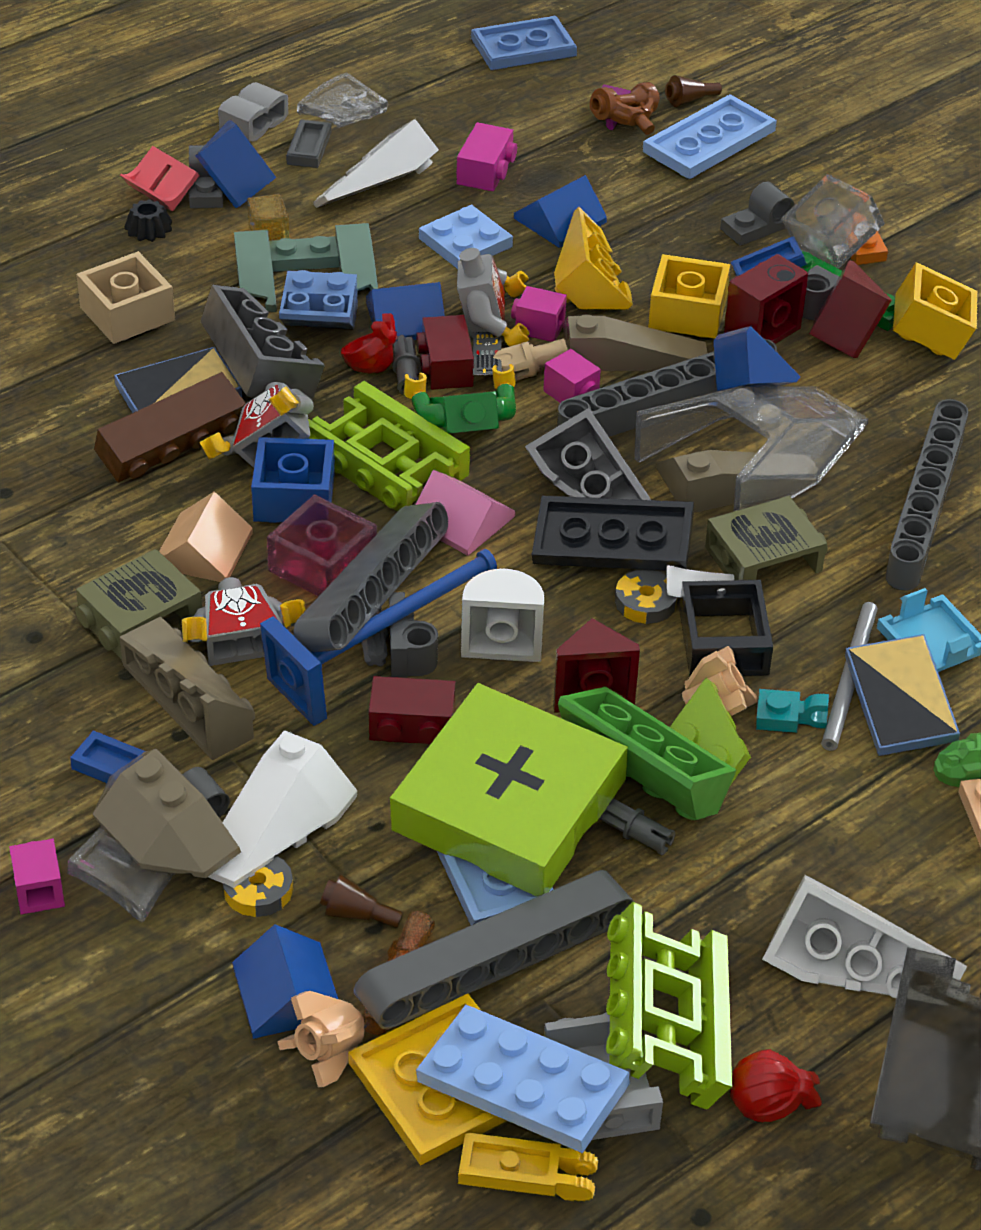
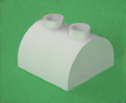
[461,569,544,662]

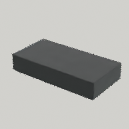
[286,119,332,168]

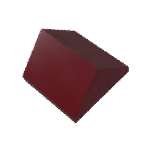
[809,261,892,358]
[553,618,640,713]

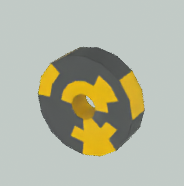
[615,569,678,624]
[223,856,293,917]

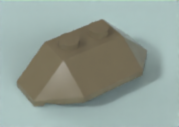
[93,748,241,878]

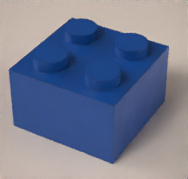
[251,437,335,524]

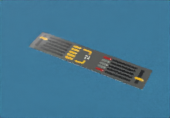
[473,332,502,375]

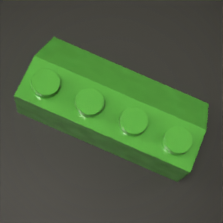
[558,687,737,820]

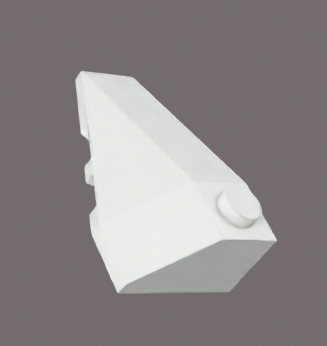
[313,119,439,208]
[208,731,357,888]
[762,875,967,1007]

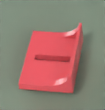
[120,146,200,212]

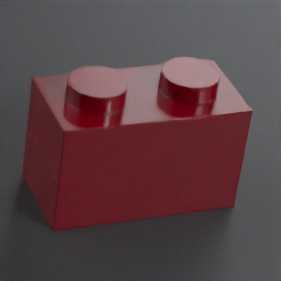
[416,315,474,390]
[369,676,456,745]

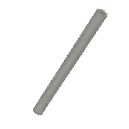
[821,602,878,751]

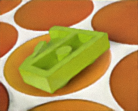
[670,678,751,784]

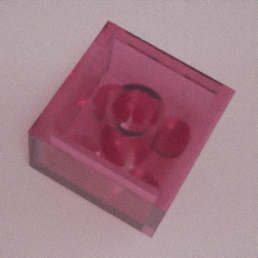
[267,494,377,597]

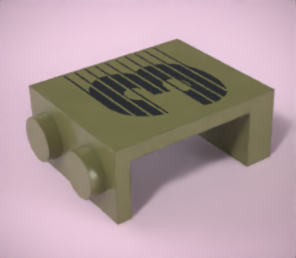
[705,496,828,580]
[75,549,202,660]

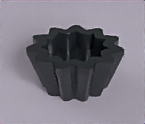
[124,199,172,242]

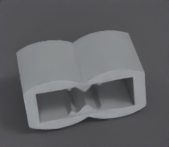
[218,82,288,141]

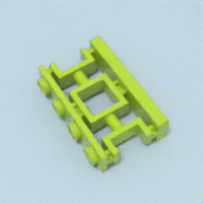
[307,381,470,512]
[606,902,732,1110]

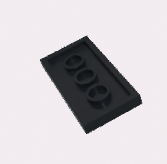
[531,496,694,570]

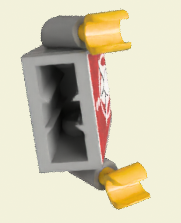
[457,248,530,347]
[200,382,314,467]
[182,577,306,666]

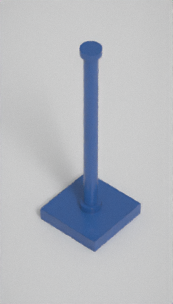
[260,549,497,726]

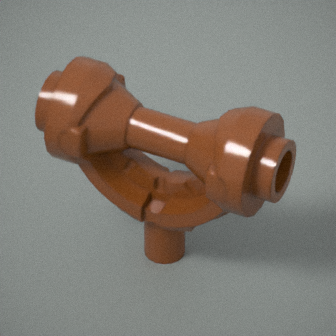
[590,82,660,135]

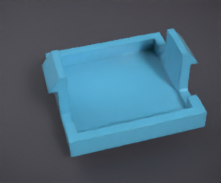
[877,588,981,672]

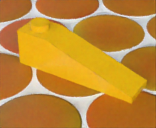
[554,207,633,309]

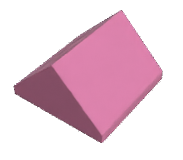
[415,470,515,556]

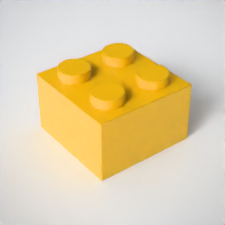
[648,254,731,338]
[893,262,978,360]

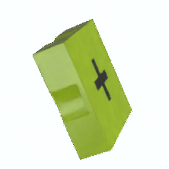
[390,683,628,897]

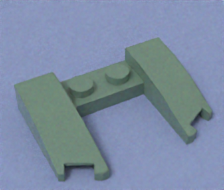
[234,223,378,312]

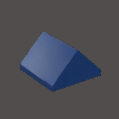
[195,120,277,208]
[514,175,607,248]
[366,282,445,341]
[713,326,801,391]
[232,924,338,1039]

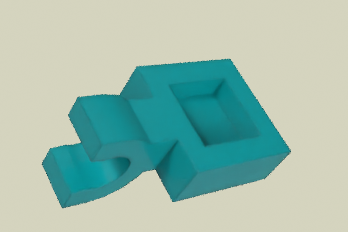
[756,689,829,733]

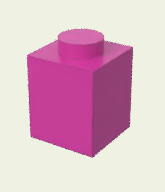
[511,286,567,342]
[544,349,601,403]
[9,838,65,915]

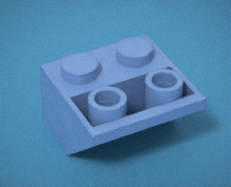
[279,270,357,329]

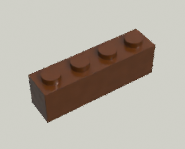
[94,372,246,483]

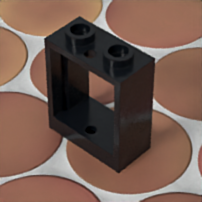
[679,580,773,677]

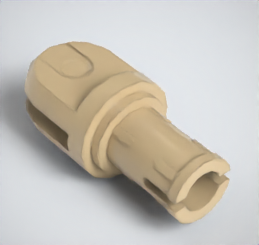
[493,338,568,381]

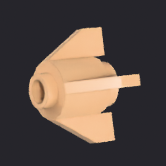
[682,646,758,716]
[277,991,364,1087]

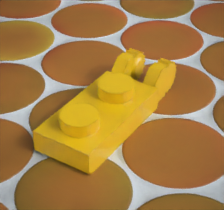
[458,1133,598,1202]

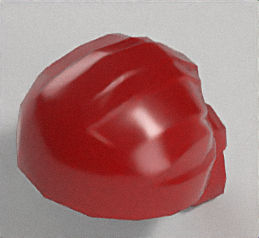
[341,313,398,374]
[729,1049,822,1122]

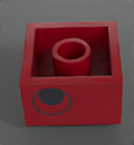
[724,254,809,344]

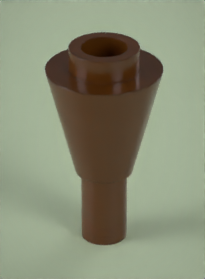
[665,75,722,107]
[320,874,403,928]

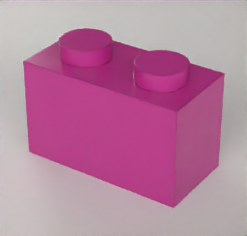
[457,122,517,192]

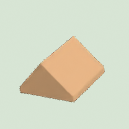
[159,492,253,582]

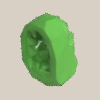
[934,733,981,787]

